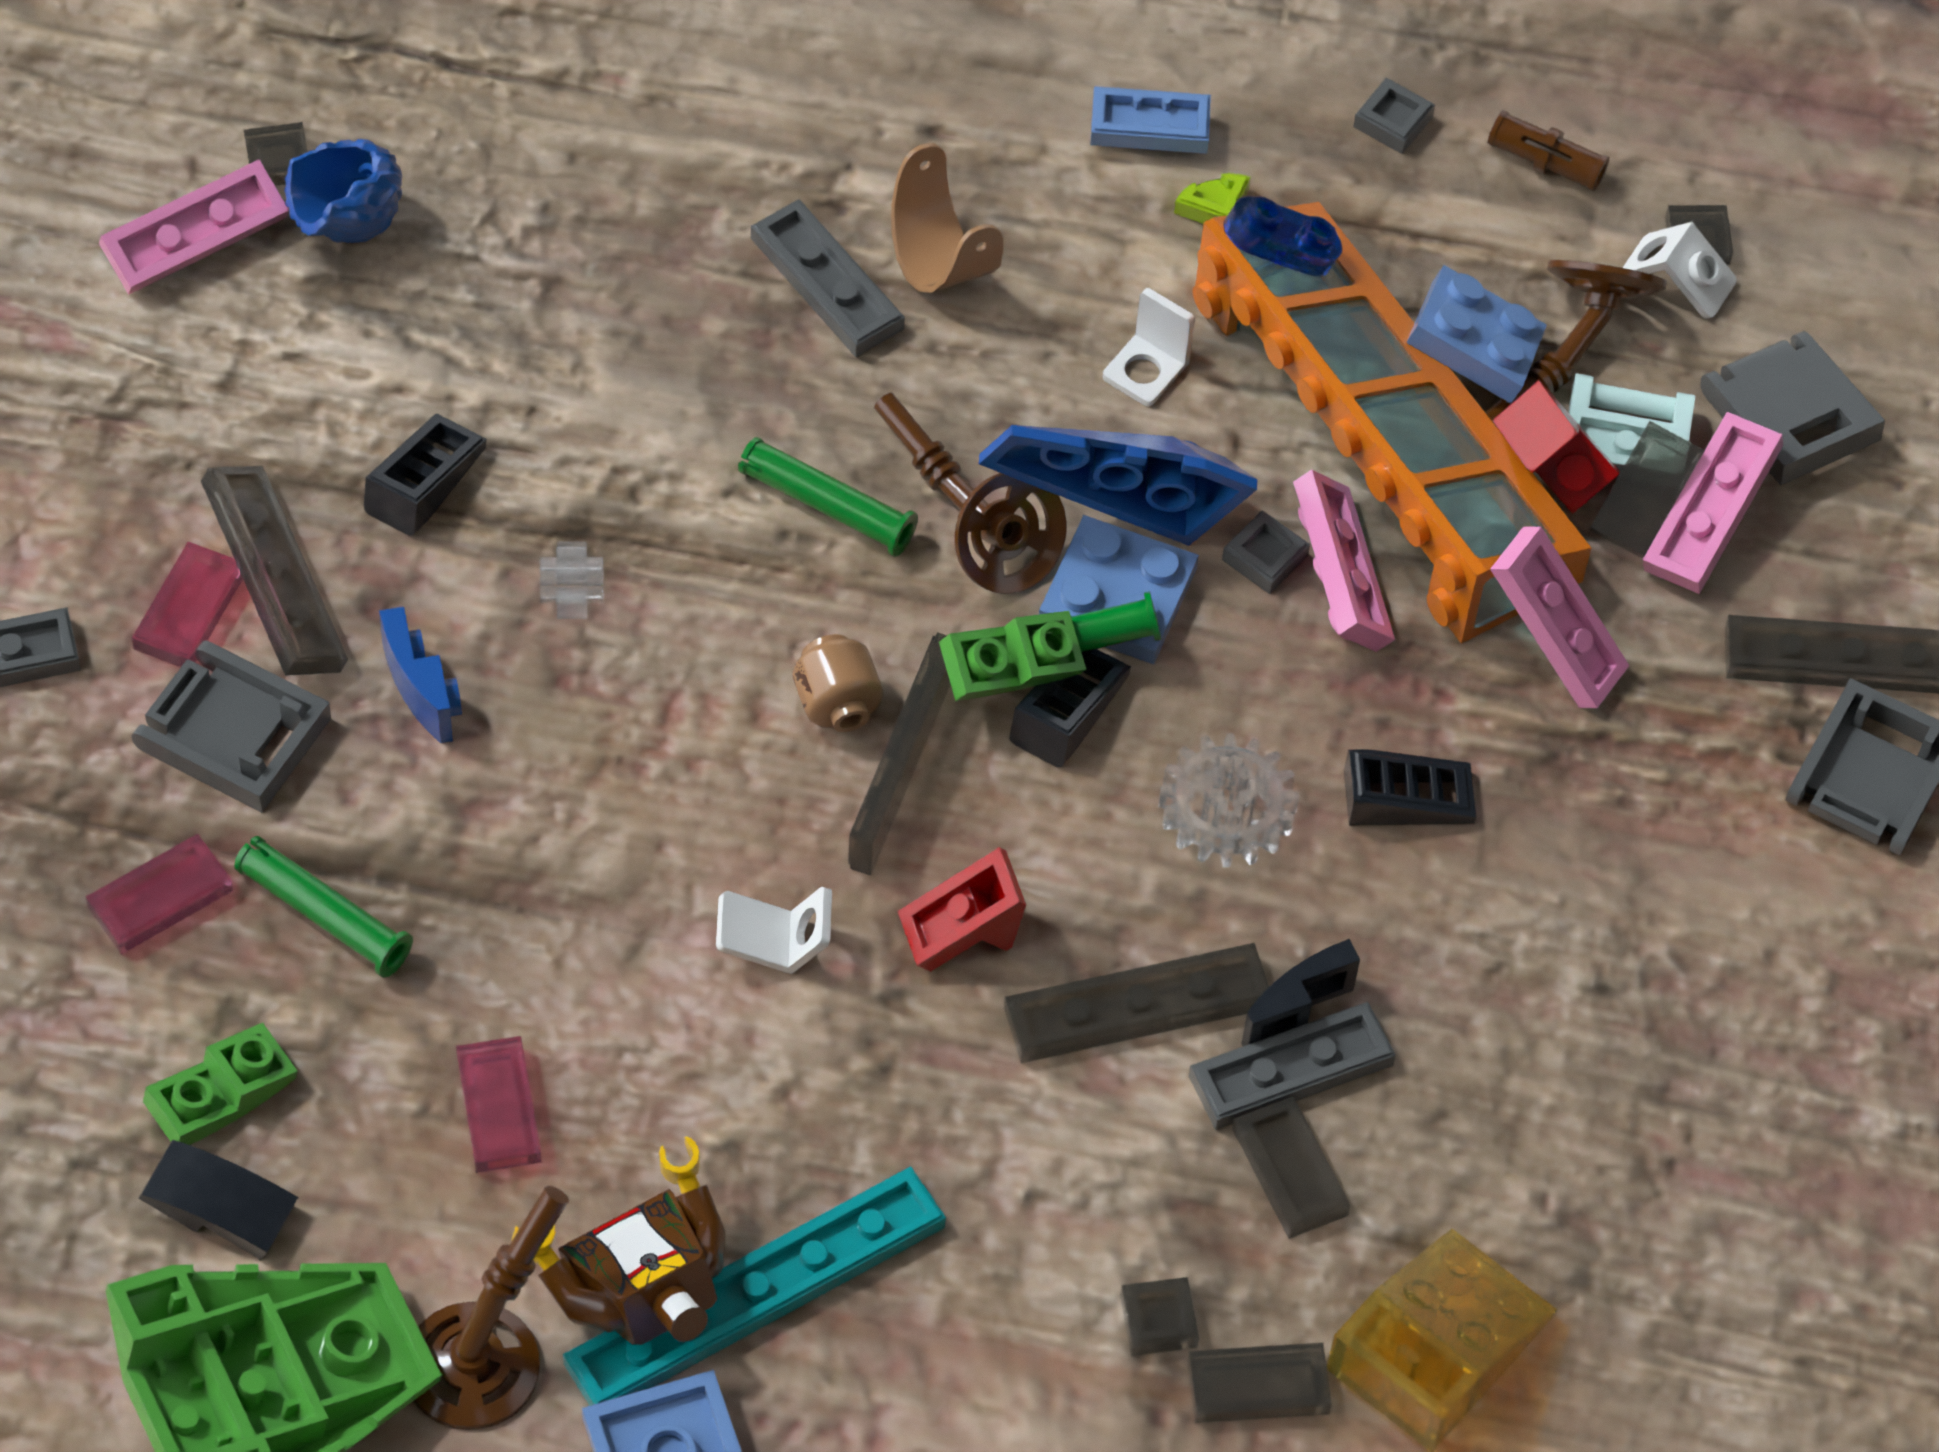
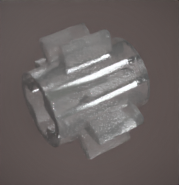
[540,542,604,619]

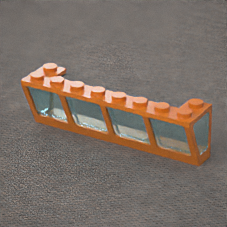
[1193,202,1592,644]

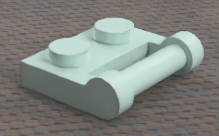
[1568,373,1695,490]

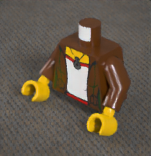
[512,1136,726,1345]

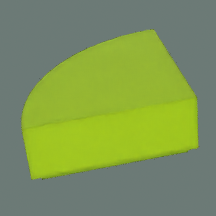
[1174,173,1251,233]

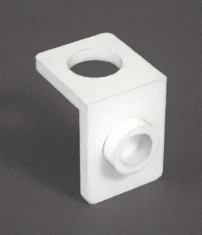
[1623,222,1737,319]
[1103,288,1195,407]
[716,887,832,974]

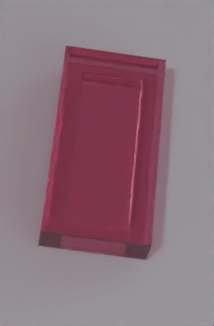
[132,541,246,667]
[86,834,233,955]
[456,1036,542,1173]

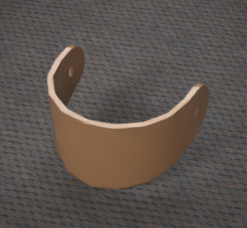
[891,143,1003,293]

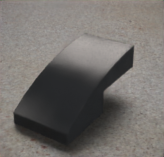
[1241,939,1360,1046]
[138,1140,299,1260]

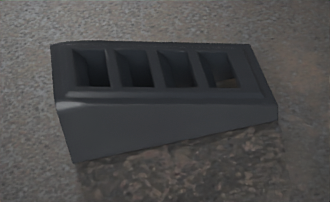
[364,413,487,536]
[1009,649,1131,767]
[1344,749,1476,826]

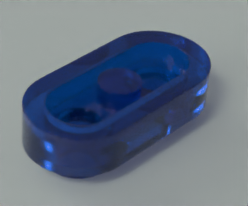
[1224,196,1343,277]

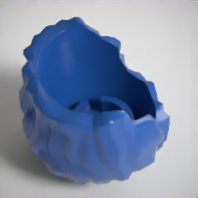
[284,139,402,243]

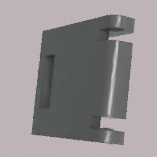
[1700,331,1885,486]
[131,641,331,813]
[1785,678,1939,856]

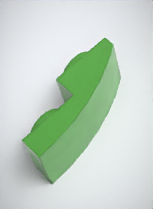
[939,611,1086,701]
[143,1023,298,1145]

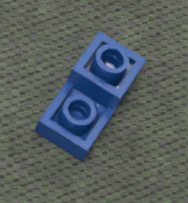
[379,607,462,743]

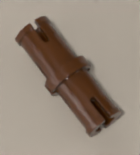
[1487,110,1610,191]

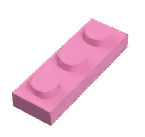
[99,159,289,295]
[1643,412,1783,594]
[1293,470,1395,652]
[1490,527,1630,708]

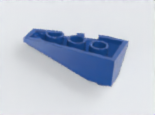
[979,425,1257,546]

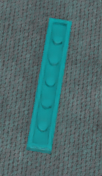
[563,1166,946,1406]

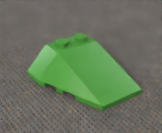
[106,1263,442,1452]

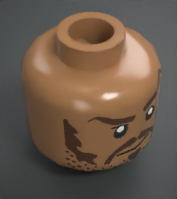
[792,634,884,732]

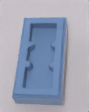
[1090,86,1211,154]

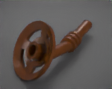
[1485,260,1667,430]
[874,392,1067,594]
[414,1186,569,1430]

